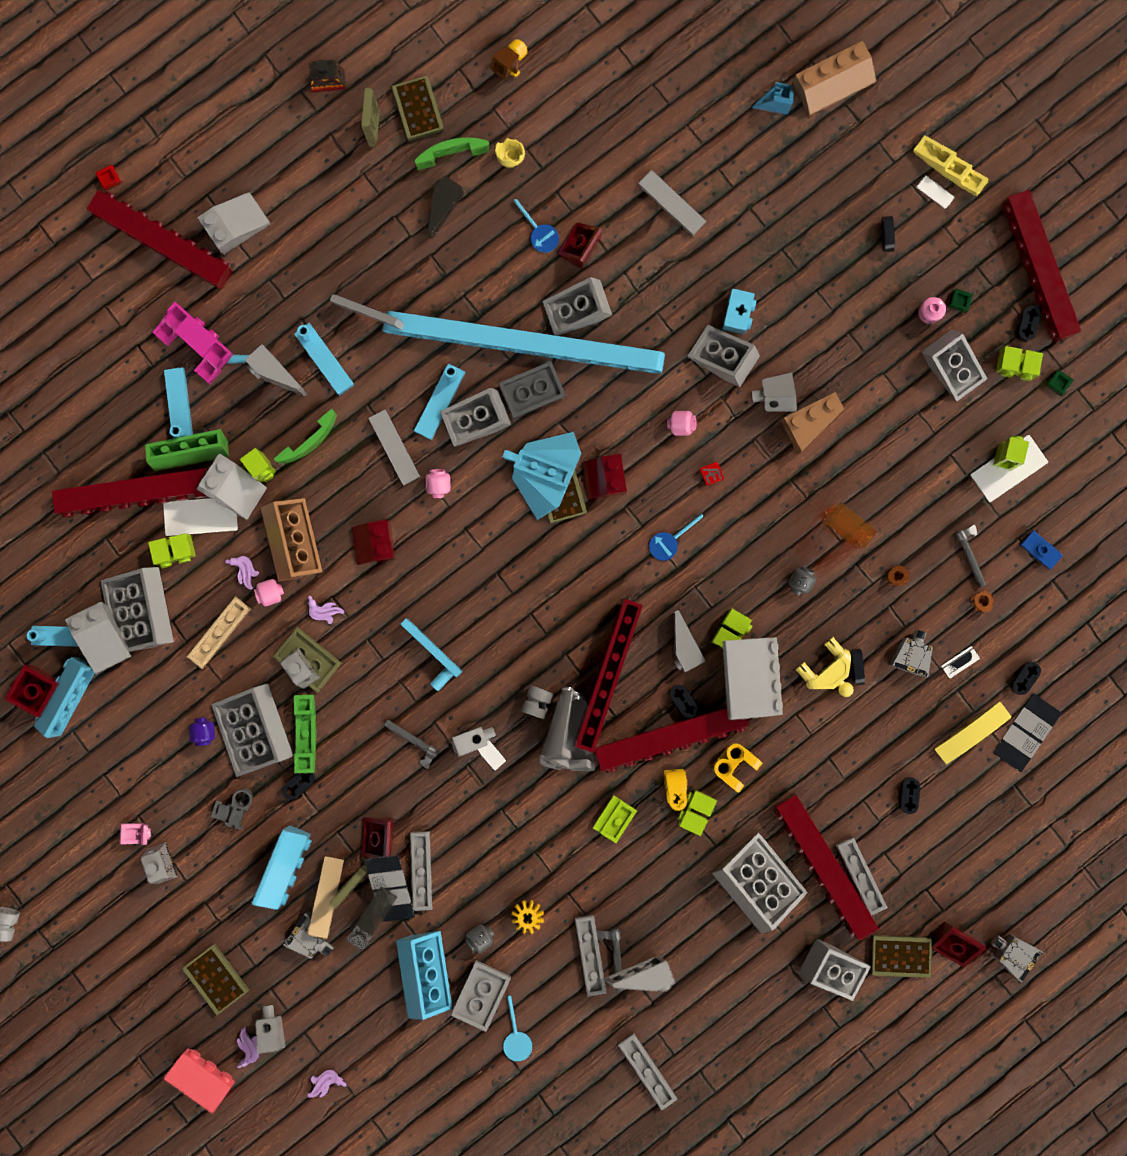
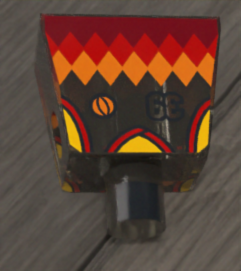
[309,60,347,93]

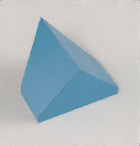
[752,82,794,115]

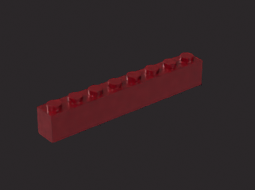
[1002,189,1082,343]
[86,190,233,290]
[52,469,208,518]
[572,599,643,753]
[595,707,750,773]
[774,793,879,941]

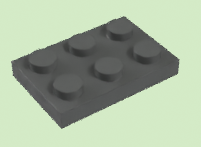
[499,361,566,419]

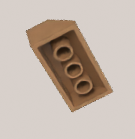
[792,41,876,116]
[261,498,322,582]

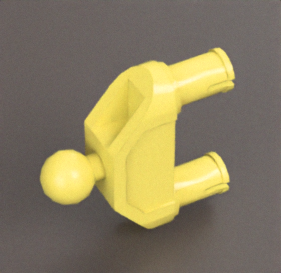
[795,637,854,697]

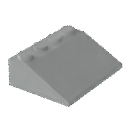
[101,567,174,652]
[723,637,783,720]
[211,684,293,777]
[712,833,808,934]

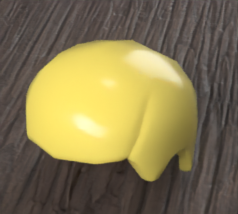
[495,138,525,168]

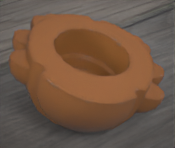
[886,565,910,587]
[971,589,994,612]

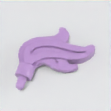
[225,556,259,590]
[308,596,344,624]
[237,1027,259,1068]
[308,1070,347,1097]

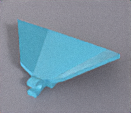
[502,432,581,520]

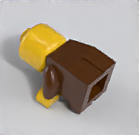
[490,39,527,80]

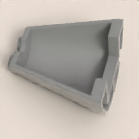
[540,687,595,771]

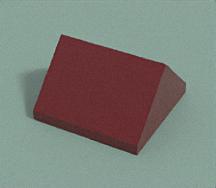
[557,222,602,269]
[362,817,394,858]
[932,921,986,967]

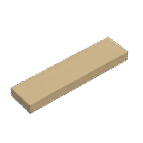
[187,597,251,669]
[308,856,344,939]

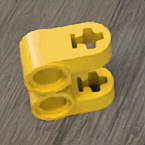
[712,743,763,793]
[664,769,687,810]

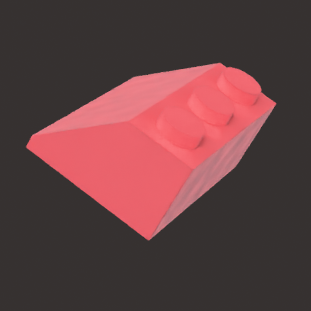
[164,1048,235,1114]

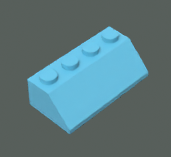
[34,657,95,738]
[252,825,312,909]
[396,931,452,1020]

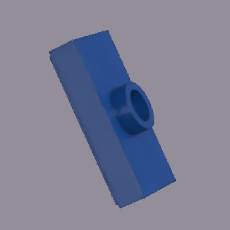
[1020,530,1063,570]

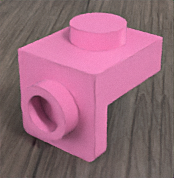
[119,823,151,845]

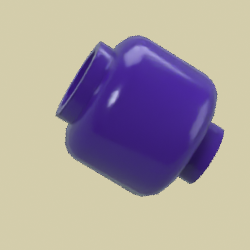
[188,717,215,746]

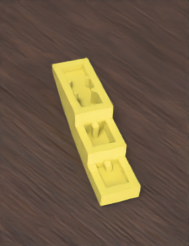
[913,136,988,197]
[935,701,1012,765]

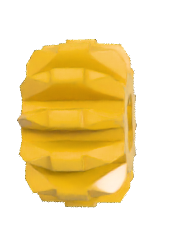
[512,900,544,934]

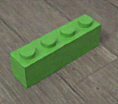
[145,429,229,472]

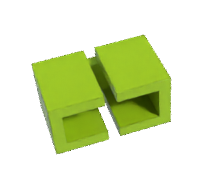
[996,346,1043,381]
[993,436,1030,471]
[240,448,277,483]
[148,533,196,568]
[711,609,752,649]
[677,789,717,836]

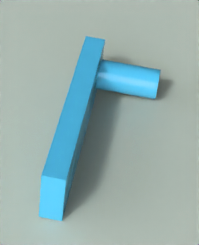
[294,323,354,396]
[414,363,465,440]
[164,368,193,439]
[401,619,463,691]
[27,626,78,646]

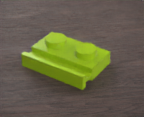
[593,795,637,843]

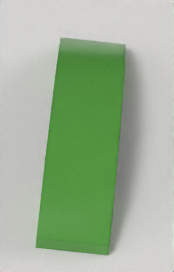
[415,138,490,170]
[274,409,337,464]
[294,695,316,773]

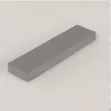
[638,170,706,236]
[330,294,404,330]
[369,410,421,486]
[410,831,433,911]
[835,837,887,916]
[575,915,606,997]
[618,1032,678,1111]

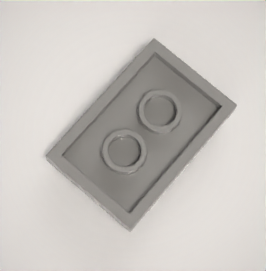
[451,960,511,1032]

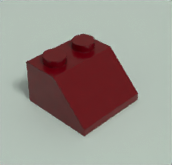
[583,454,627,500]
[352,520,396,565]
[4,665,59,718]

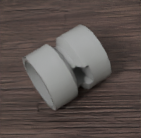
[521,685,553,719]
[0,907,20,942]

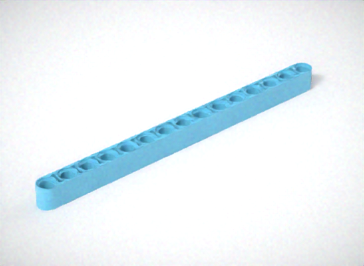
[383,311,665,373]

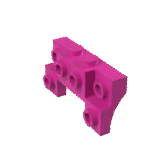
[153,302,233,384]

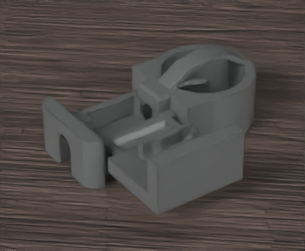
[211,788,253,830]

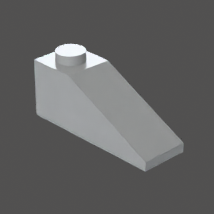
[673,610,705,672]

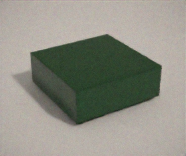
[948,288,973,313]
[1045,369,1074,396]

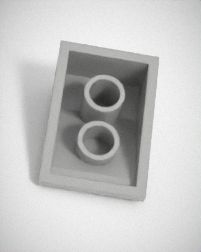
[197,192,271,255]
[543,277,612,336]
[688,325,760,387]
[921,330,987,401]
[245,344,307,396]
[440,388,511,447]
[197,453,267,520]
[65,602,131,674]
[799,939,871,1001]
[605,955,675,992]

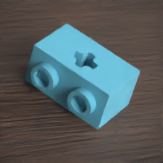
[722,288,757,335]

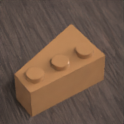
[781,392,844,454]

